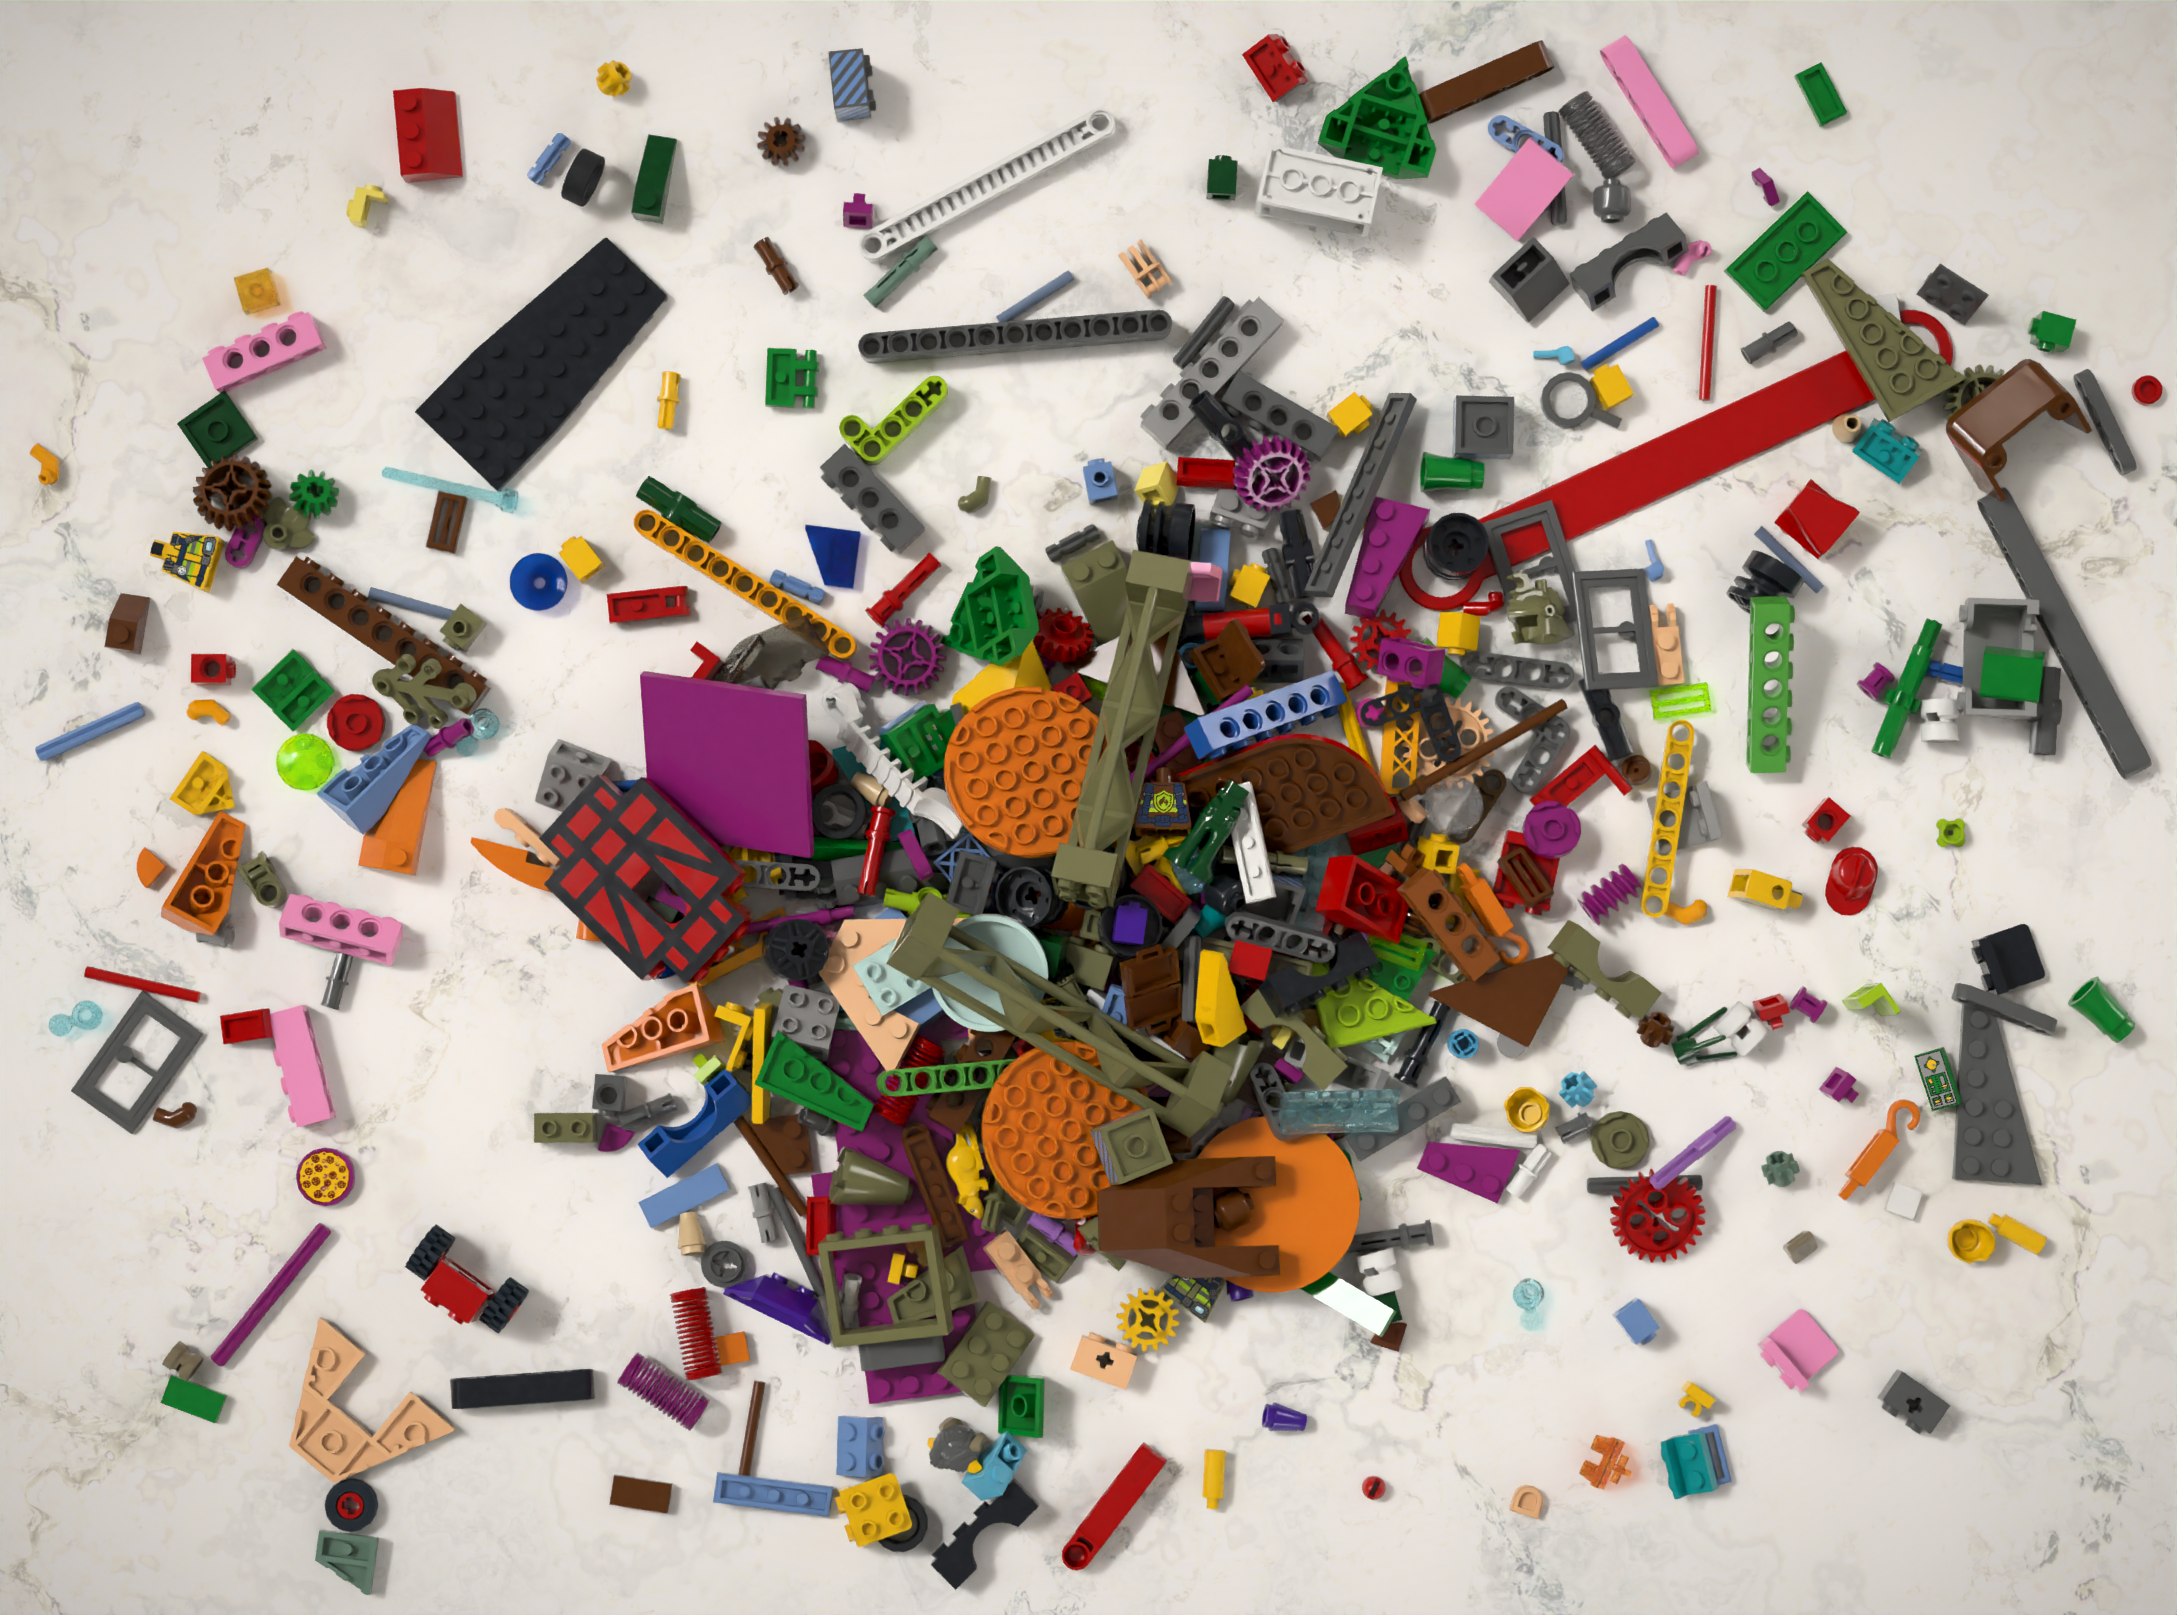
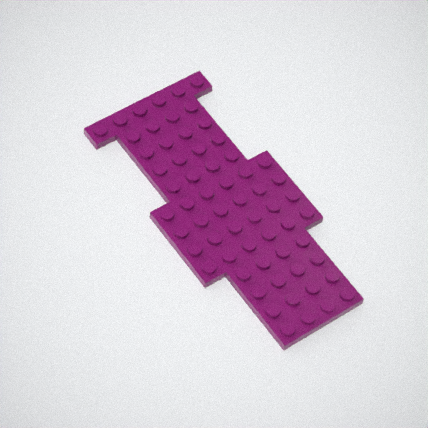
[811,1014,998,1404]

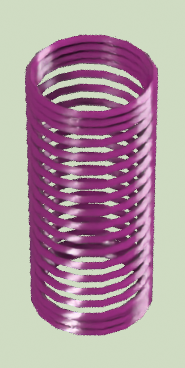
[617,1352,710,1431]

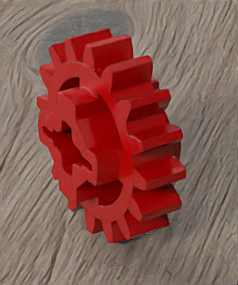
[1349,609,1412,671]

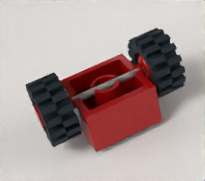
[405,1224,529,1333]

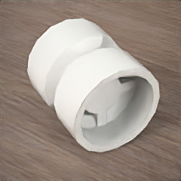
[1920,699,1959,743]
[1713,1001,1769,1056]
[1356,1247,1403,1297]

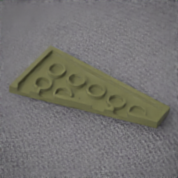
[1802,259,1966,422]

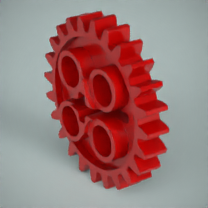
[1610,1169,1706,1263]

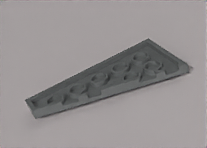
[1952,1004,2042,1185]

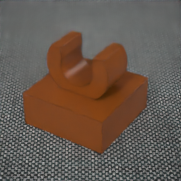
[1385,844,1426,878]

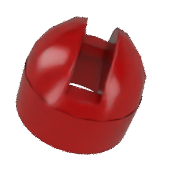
[1362,1476,1386,1500]

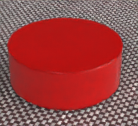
[2131,375,2163,405]

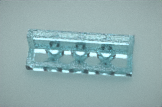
[1294,835,1341,935]
[1278,1089,1400,1134]

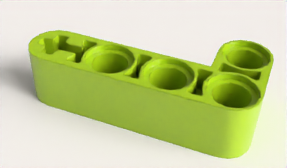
[839,375,948,465]

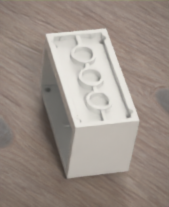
[1254,144,1383,238]

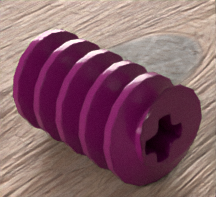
[1577,864,1642,926]

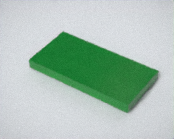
[1724,191,1847,312]

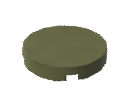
[1590,1111,1650,1169]

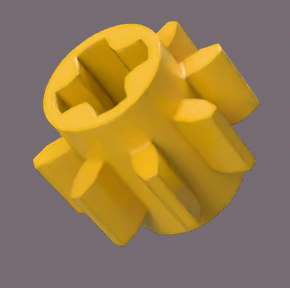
[596,60,632,97]

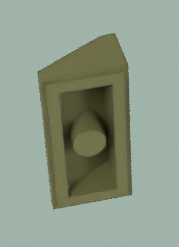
[1016,1224,1078,1283]

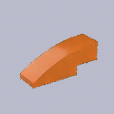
[470,837,556,893]

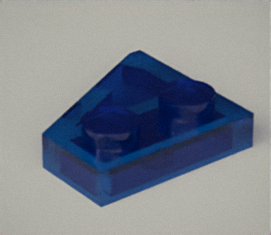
[805,524,861,590]

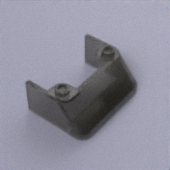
[710,615,830,690]

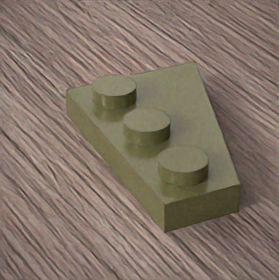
[887,1245,979,1323]

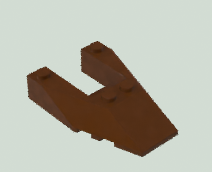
[1097,1156,1280,1278]

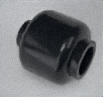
[1203,873,1246,916]

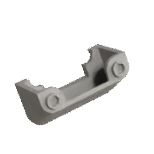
[1957,598,2039,720]

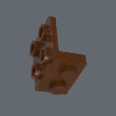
[1189,618,1266,702]

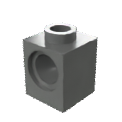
[592,1074,627,1117]

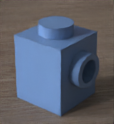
[1083,458,1118,504]
[1612,1297,1660,1345]

